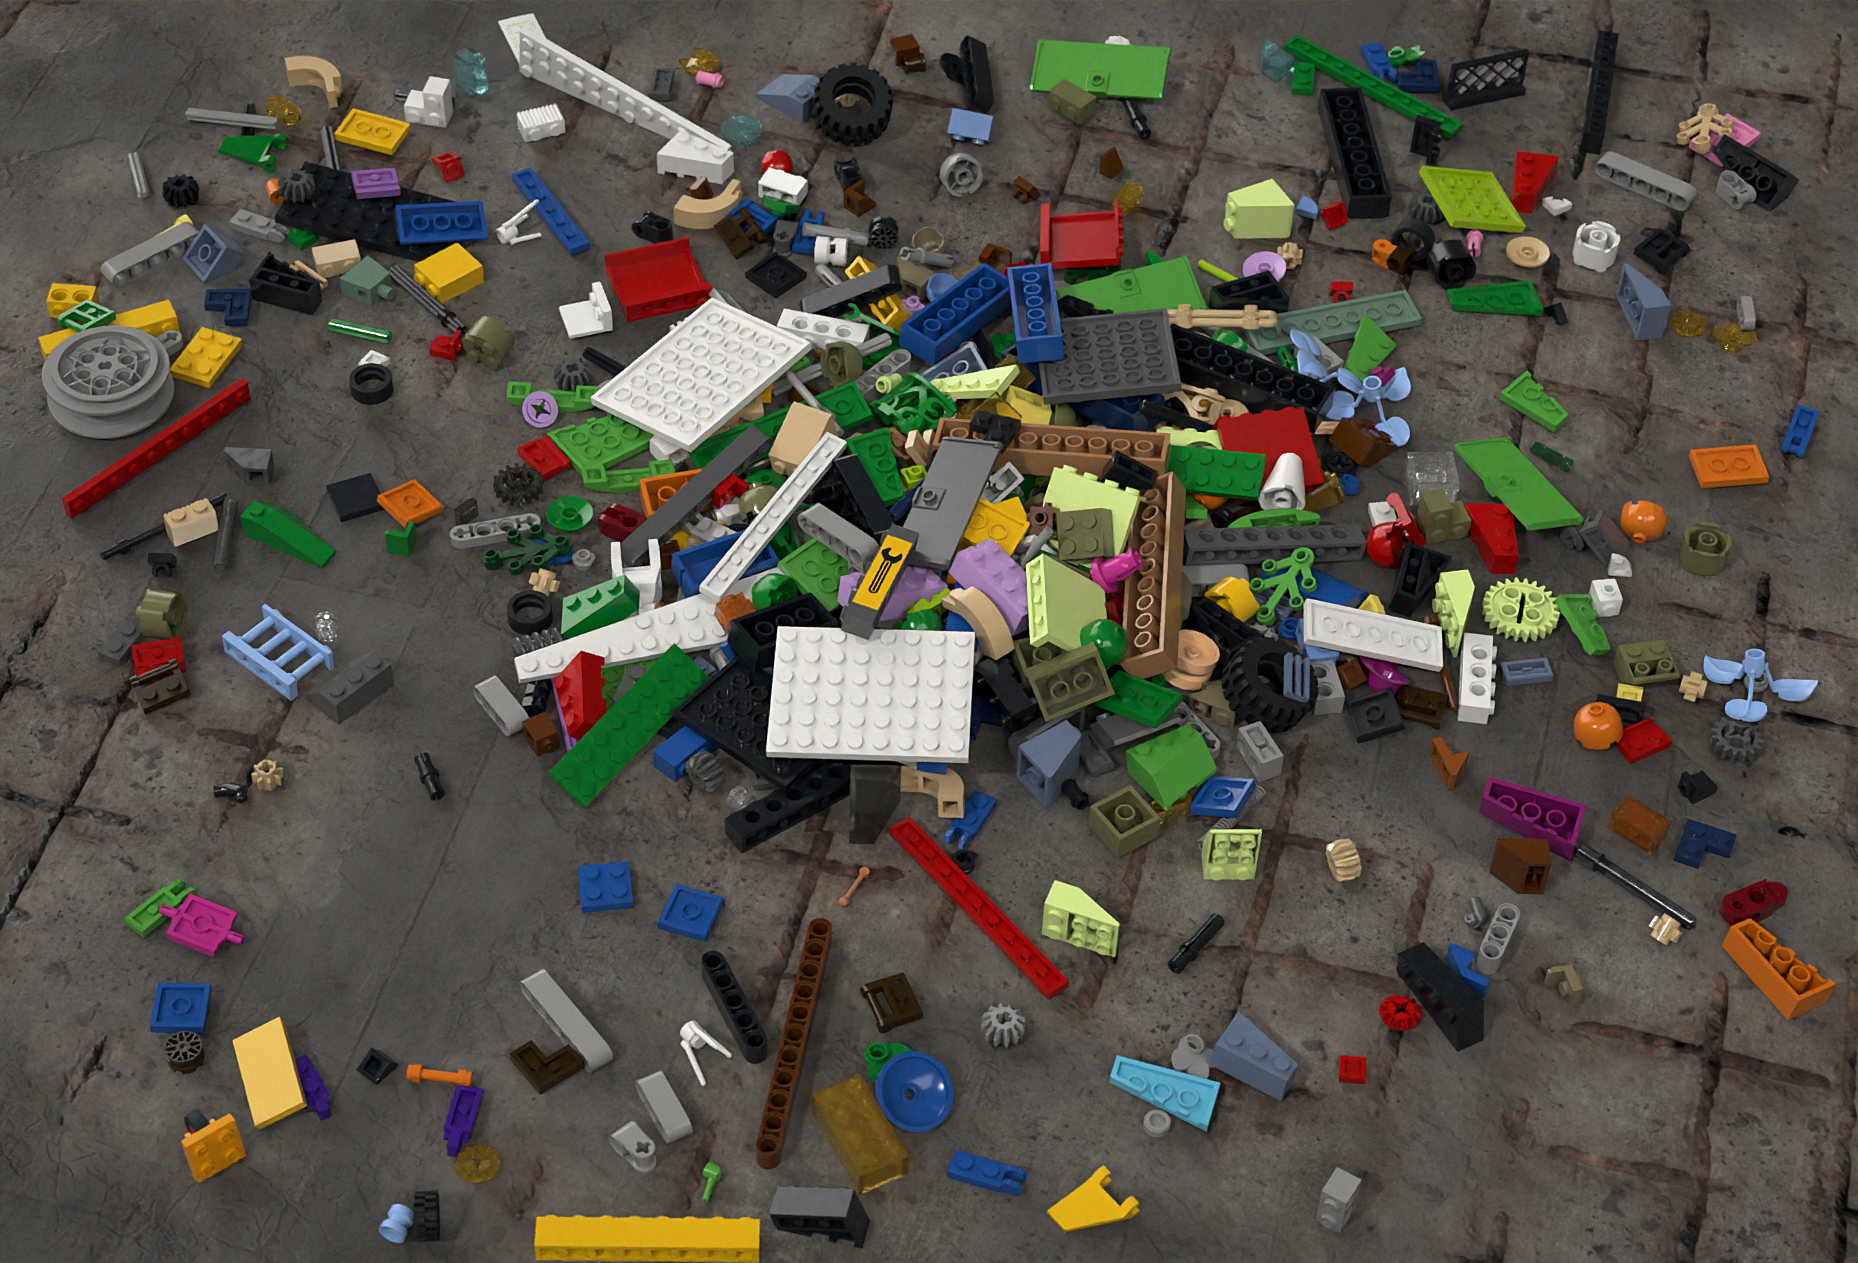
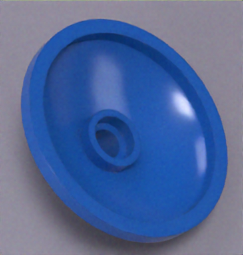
[875,1051,953,1133]

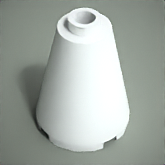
[1259,453,1306,510]

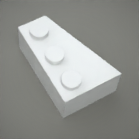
[657,130,734,184]

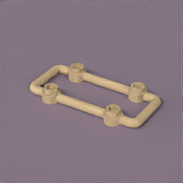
[1167,304,1278,329]

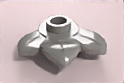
[1171,1034,1215,1079]

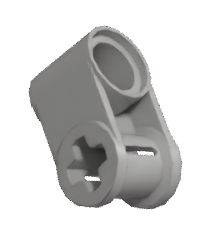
[1715,170,1757,210]
[609,1121,657,1174]

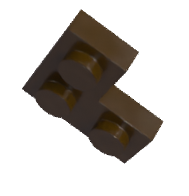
[509,1040,584,1095]

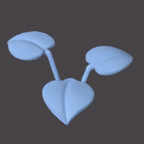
[1290,329,1365,399]
[1326,367,1411,447]
[1703,649,1818,722]

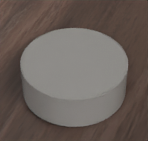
[1143,1110,1171,1138]

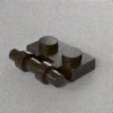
[714,207,767,260]

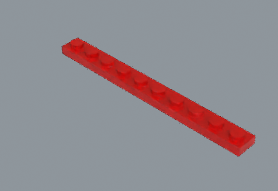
[62,378,251,519]
[889,816,1069,1000]

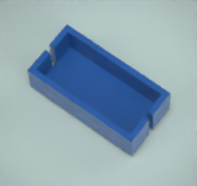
[671,530,779,598]

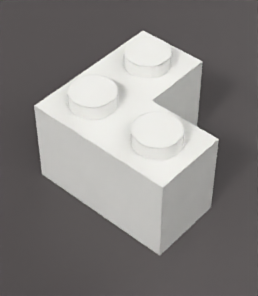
[404,77,453,128]

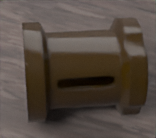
[902,53,926,74]

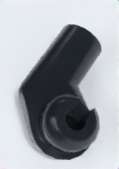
[213,782,248,802]

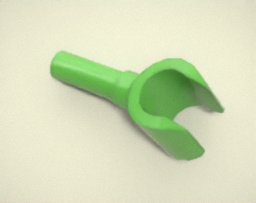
[702,1162,721,1202]

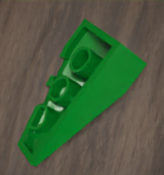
[241,501,335,569]

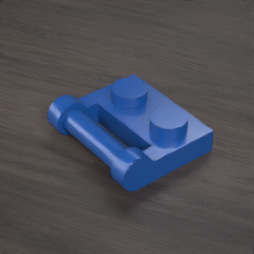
[725,198,783,235]

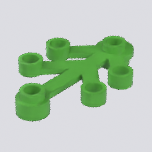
[1250,547,1317,626]

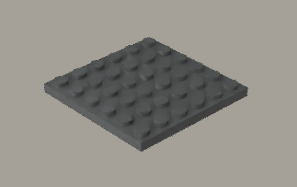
[1038,308,1182,405]

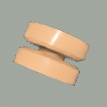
[1161,629,1220,691]

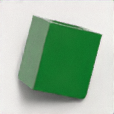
[385,521,417,557]

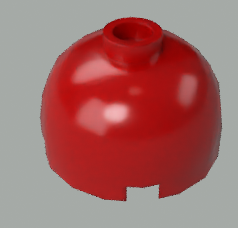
[1364,521,1403,569]

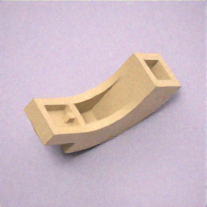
[285,56,343,108]
[674,179,743,229]
[941,586,1015,660]
[893,765,965,818]

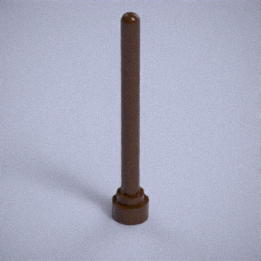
[1420,614,1459,711]

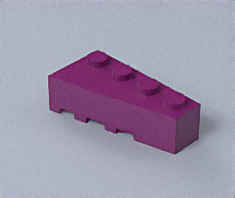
[1479,777,1587,861]

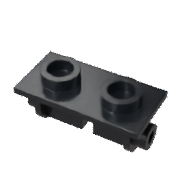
[521,678,552,717]

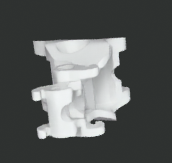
[611,539,662,621]

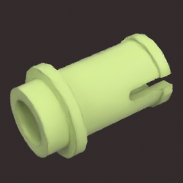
[876,373,903,394]

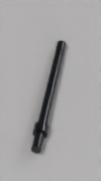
[100,493,229,560]

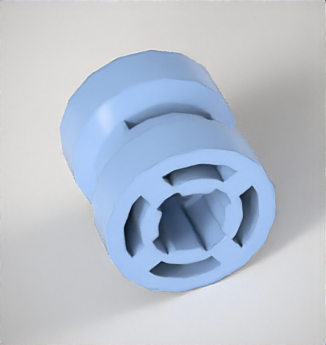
[379,1204,414,1243]

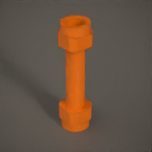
[406,1064,473,1087]

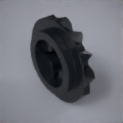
[1321,451,1358,479]

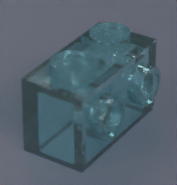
[453,46,488,99]

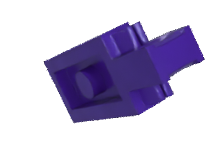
[295,1054,331,1121]
[443,1085,484,1157]

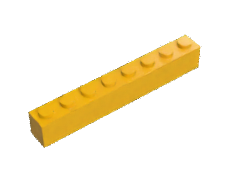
[534,1215,760,1263]

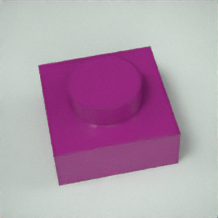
[1368,366,1396,387]

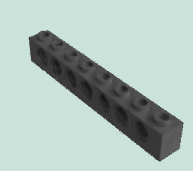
[1183,524,1367,566]

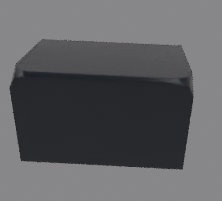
[357,1047,398,1085]

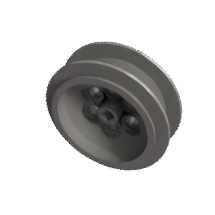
[42,326,175,439]

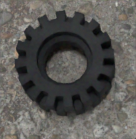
[414,1190,440,1242]

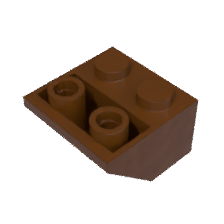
[1328,416,1397,466]
[1490,838,1552,895]

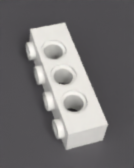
[777,309,870,351]
[1457,632,1497,724]

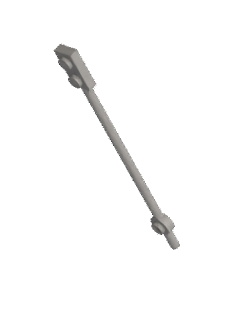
[709,287,844,437]

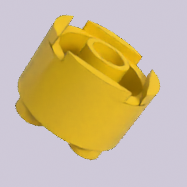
[1204,576,1260,622]

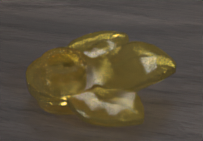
[679,48,719,75]
[1712,322,1757,352]

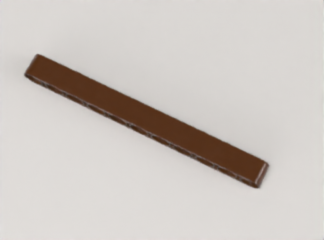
[756,918,832,1170]

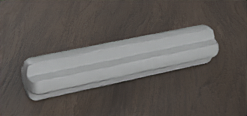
[128,152,150,199]

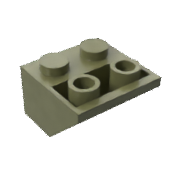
[1613,639,1680,685]

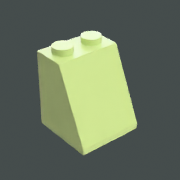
[1223,179,1294,238]

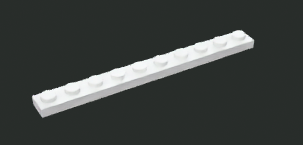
[699,432,847,603]

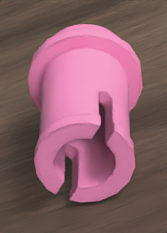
[696,71,724,89]
[1466,230,1483,257]

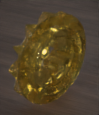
[1670,309,1706,337]
[456,1142,500,1183]

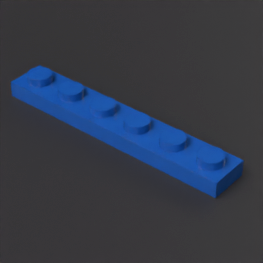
[512,167,590,255]

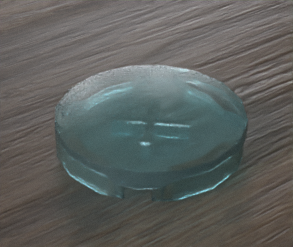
[721,115,763,147]

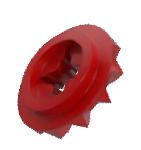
[1379,993,1422,1031]

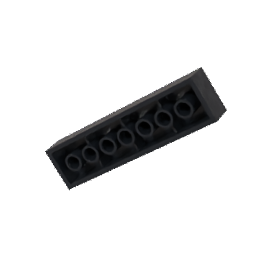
[1318,87,1392,218]
[1170,323,1336,434]

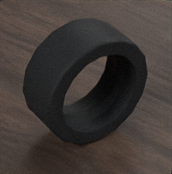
[1391,218,1435,261]
[349,363,393,405]
[507,590,553,636]

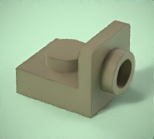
[1544,964,1583,1006]

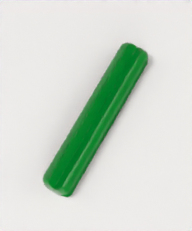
[327,318,392,344]

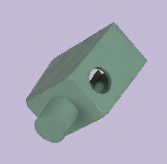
[339,256,396,305]

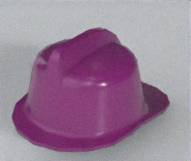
[1360,655,1409,695]

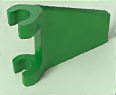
[218,133,288,173]
[844,303,900,340]

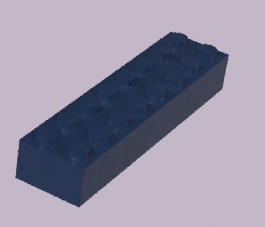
[1001,343,1165,432]

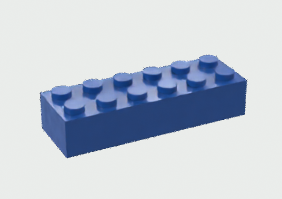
[899,263,1011,366]
[1007,263,1064,364]

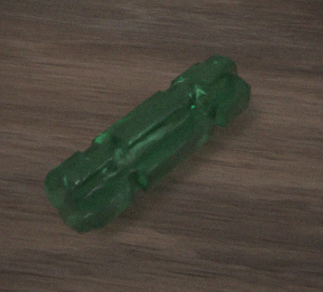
[1531,442,1574,472]

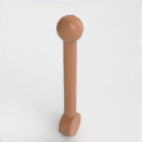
[839,867,869,907]

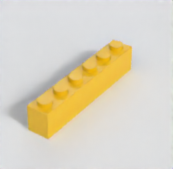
[38,299,180,360]

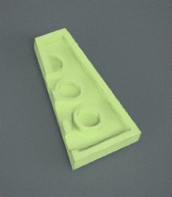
[930,364,1020,399]

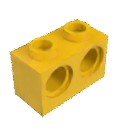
[46,283,100,318]

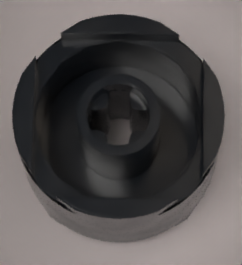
[1427,240,1476,290]

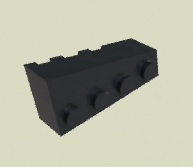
[1396,942,1484,1052]

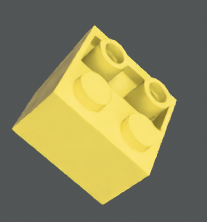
[996,385,1052,425]

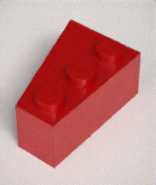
[1465,503,1519,574]

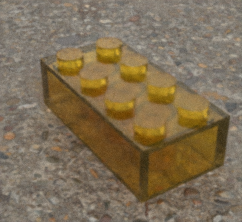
[812,1074,909,1195]

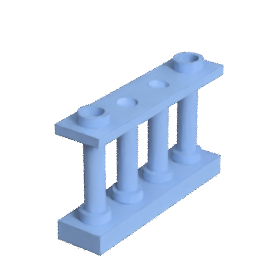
[222,604,334,701]

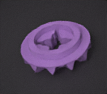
[521,391,558,428]

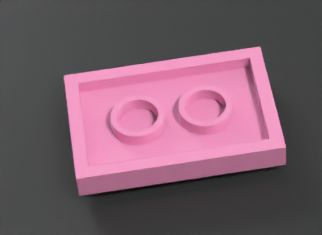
[1689,113,1761,167]

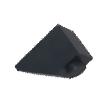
[1100,450,1157,491]

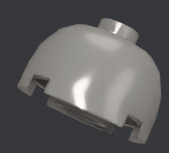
[940,153,983,197]

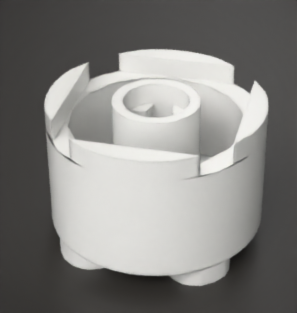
[1573,221,1620,272]

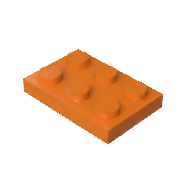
[1689,444,1769,488]

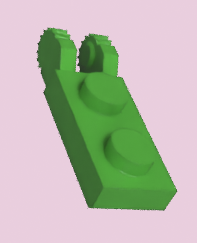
[125,878,197,938]

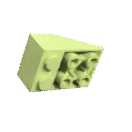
[1432,570,1475,657]
[1201,829,1262,880]
[1042,880,1120,957]

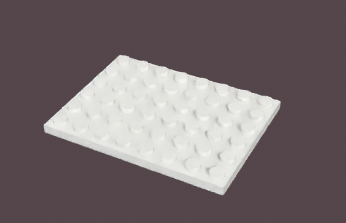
[590,298,812,452]
[766,626,975,763]

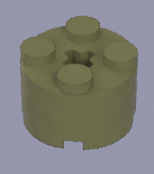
[462,316,515,370]
[1679,522,1732,577]
[136,589,188,639]

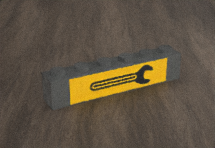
[840,524,919,640]

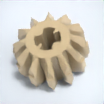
[1326,838,1362,882]

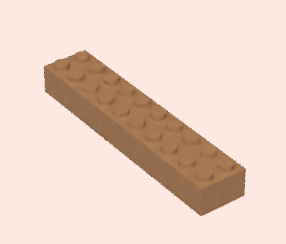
[932,417,1170,480]
[1120,471,1186,679]

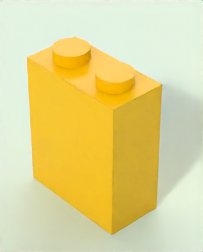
[414,243,484,304]

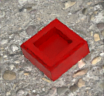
[1338,1055,1366,1084]

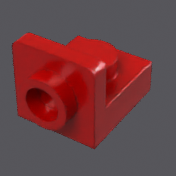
[431,152,464,182]
[429,330,464,361]
[713,474,750,509]

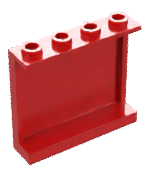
[1040,199,1124,269]
[604,237,711,323]
[1211,406,1324,504]

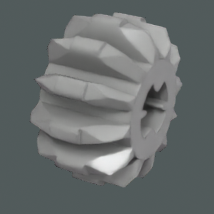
[981,1002,1026,1049]

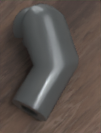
[1463,897,1487,930]

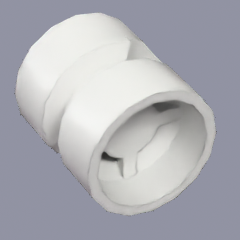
[814,236,848,267]

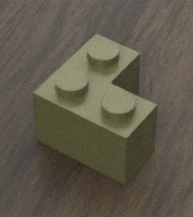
[1416,489,1472,544]

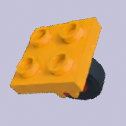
[181,1110,246,1184]

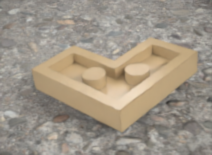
[905,429,936,467]

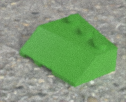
[1126,724,1217,812]

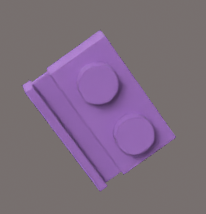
[352,168,400,199]

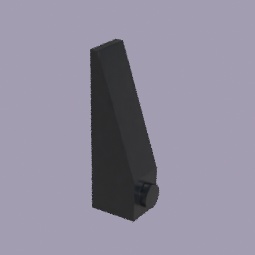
[1713,134,1799,212]

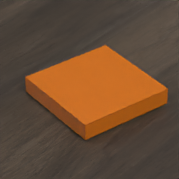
[377,479,443,529]

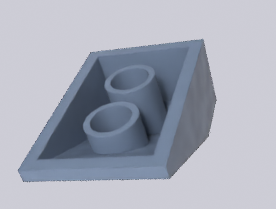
[756,74,820,124]
[1616,264,1671,341]
[920,342,990,403]

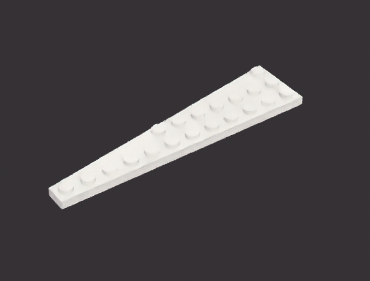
[519,26,731,152]
[514,567,784,684]

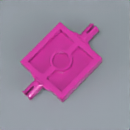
[159,894,245,957]

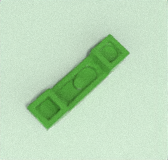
[506,381,599,413]
[581,460,675,493]
[1228,508,1320,528]

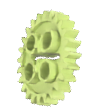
[1482,578,1560,642]

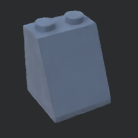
[1016,720,1082,809]

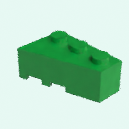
[561,574,640,640]

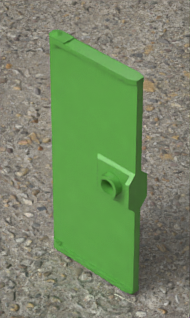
[1030,39,1172,100]
[1056,256,1207,318]
[1454,437,1584,530]

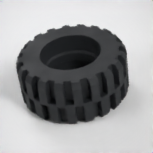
[812,63,893,146]
[1221,637,1319,733]

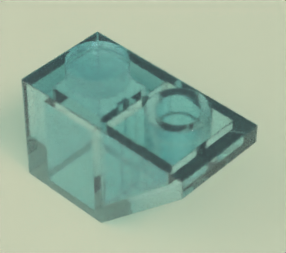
[1260,38,1295,84]

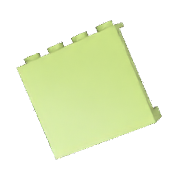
[1043,465,1146,568]
[1026,554,1109,670]

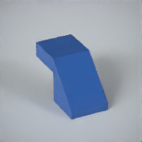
[1446,943,1490,1000]

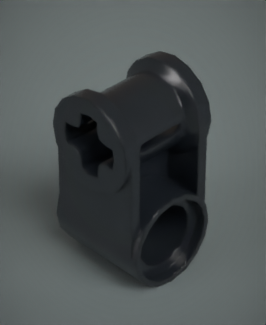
[834,158,861,192]
[632,211,673,244]

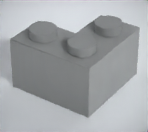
[981,462,1024,504]

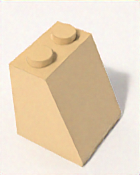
[769,402,839,476]

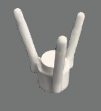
[495,199,542,246]
[680,1021,732,1086]

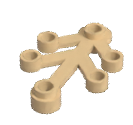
[1677,103,1734,154]

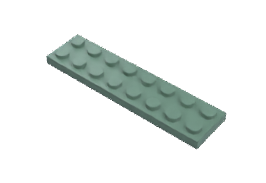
[1242,290,1422,355]

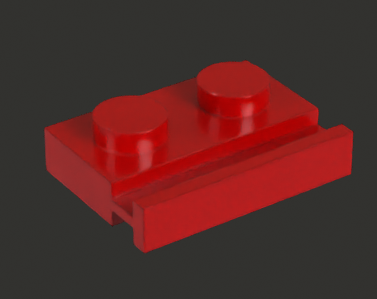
[517,434,571,481]
[131,637,187,677]
[1615,717,1672,764]

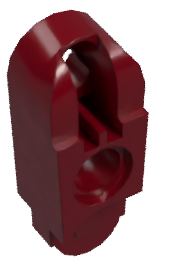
[598,503,647,543]
[1719,879,1788,926]

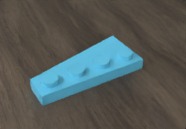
[1109,1055,1220,1132]

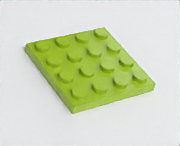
[1419,166,1526,233]

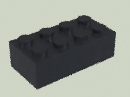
[727,592,838,672]

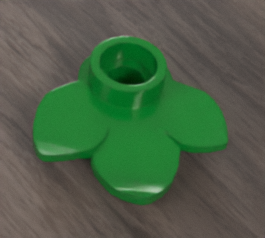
[1388,45,1425,67]
[991,332,1016,358]
[864,1042,911,1084]

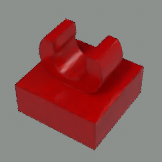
[1321,201,1348,229]
[1328,281,1354,303]

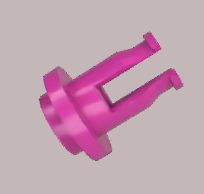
[1090,548,1144,594]

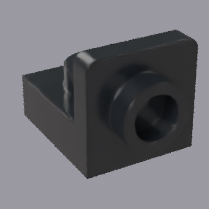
[1677,770,1718,804]

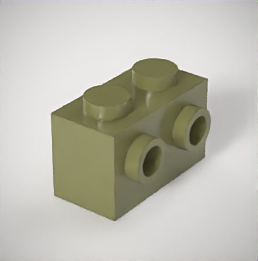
[1047,79,1096,125]

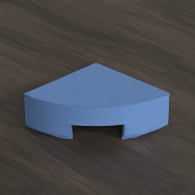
[1296,196,1318,219]

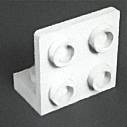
[559,282,613,339]

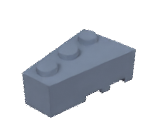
[1210,1011,1298,1101]

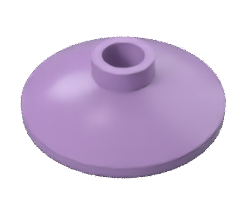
[1243,251,1286,281]

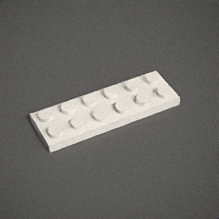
[1303,598,1443,672]

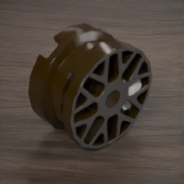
[164,1031,205,1074]

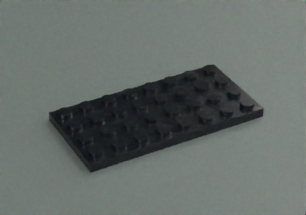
[275,161,455,262]

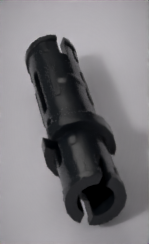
[1120,97,1151,139]
[1168,913,1225,974]

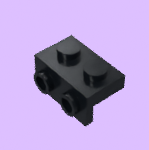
[1410,115,1443,166]

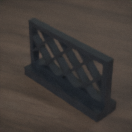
[1442,49,1529,111]

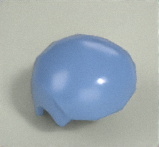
[926,273,958,302]

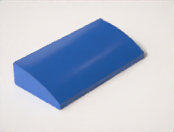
[395,201,488,245]
[1262,565,1367,608]

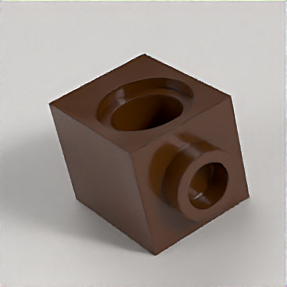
[523,712,560,757]

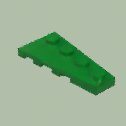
[1446,280,1544,316]
[845,427,903,507]

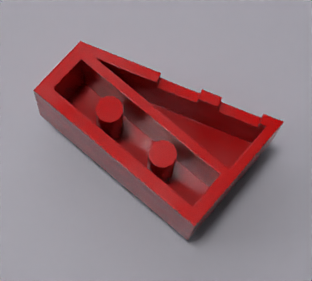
[1511,151,1559,214]
[554,651,607,740]

